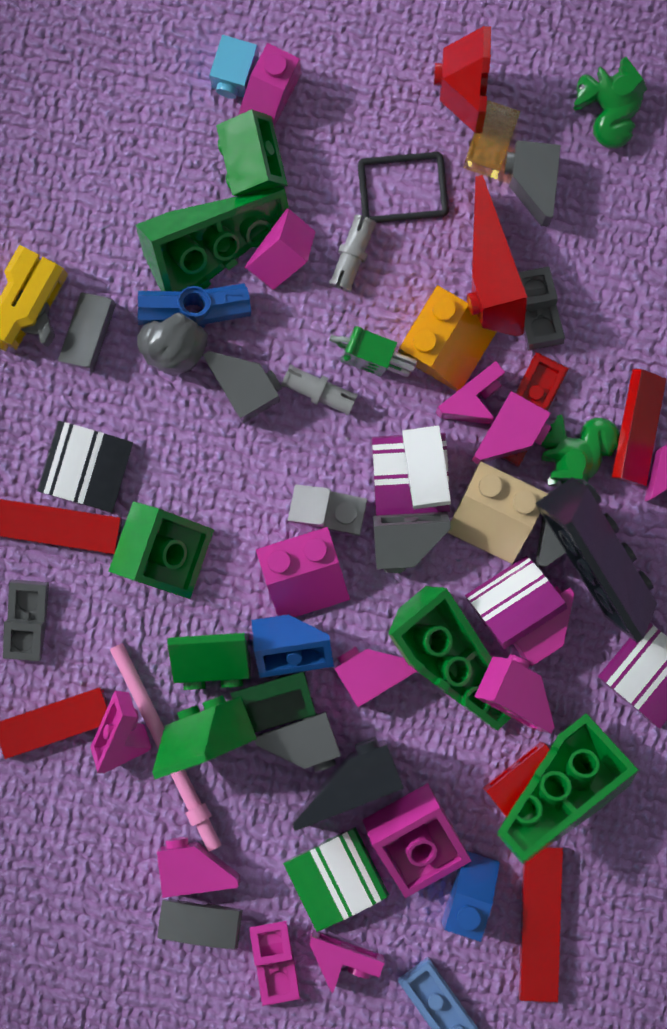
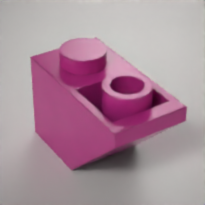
[513,586,574,666]

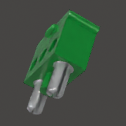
[329,326,417,377]

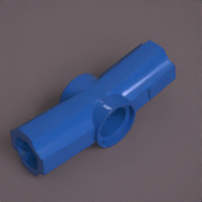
[138,283,252,328]

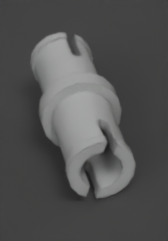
[329,214,377,292]
[281,364,358,416]

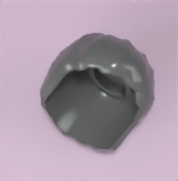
[137,313,208,376]

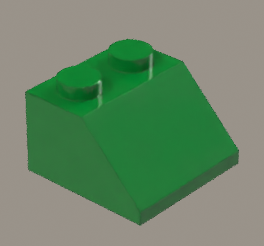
[108,501,214,599]
[167,633,251,690]
[152,695,257,779]

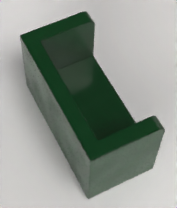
[231,671,317,732]

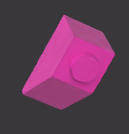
[238,43,301,127]
[471,391,551,464]
[334,646,417,707]
[474,654,555,734]
[157,837,241,898]

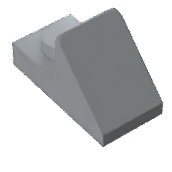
[288,485,367,536]

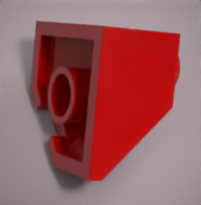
[433,26,491,134]

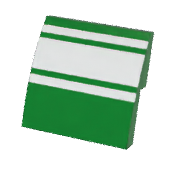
[283,827,389,932]

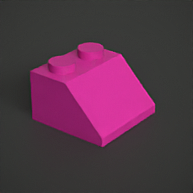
[256,527,350,617]
[362,783,471,898]

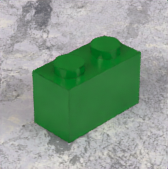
[216,109,288,196]

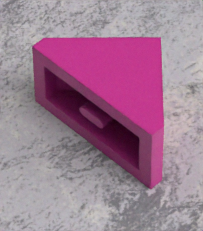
[244,209,316,290]

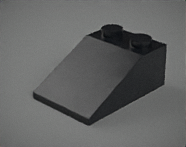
[292,736,404,831]

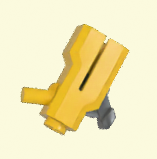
[0,245,68,352]

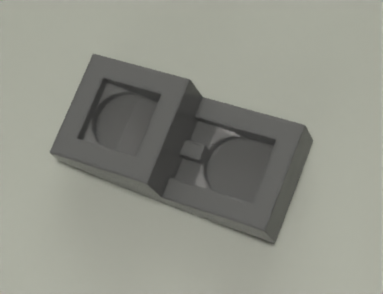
[518,266,565,351]
[3,579,49,661]
[157,898,243,949]

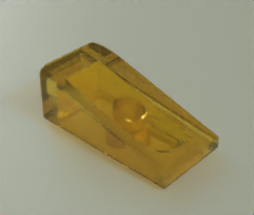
[463,100,521,179]

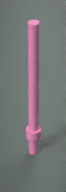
[110,643,222,852]

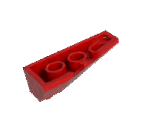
[467,175,527,337]

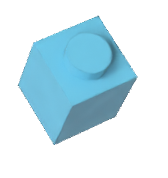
[209,35,259,99]

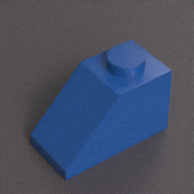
[251,614,334,678]
[441,850,500,942]

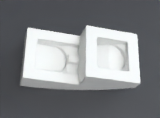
[402,425,451,510]

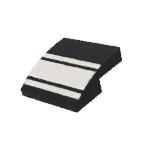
[37,421,133,513]

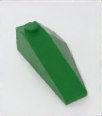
[135,186,289,292]
[388,586,511,731]
[497,713,638,864]

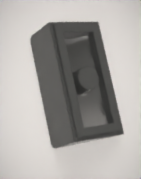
[58,292,116,373]

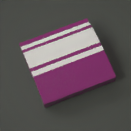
[372,433,450,516]
[465,555,567,649]
[598,623,667,729]

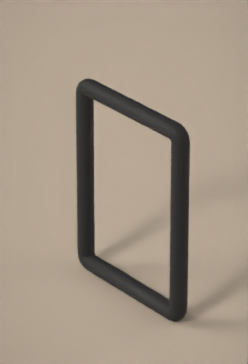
[358,152,449,223]

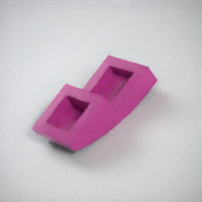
[249,921,301,1006]

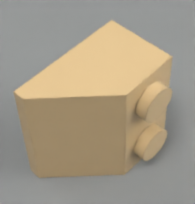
[447,462,548,564]

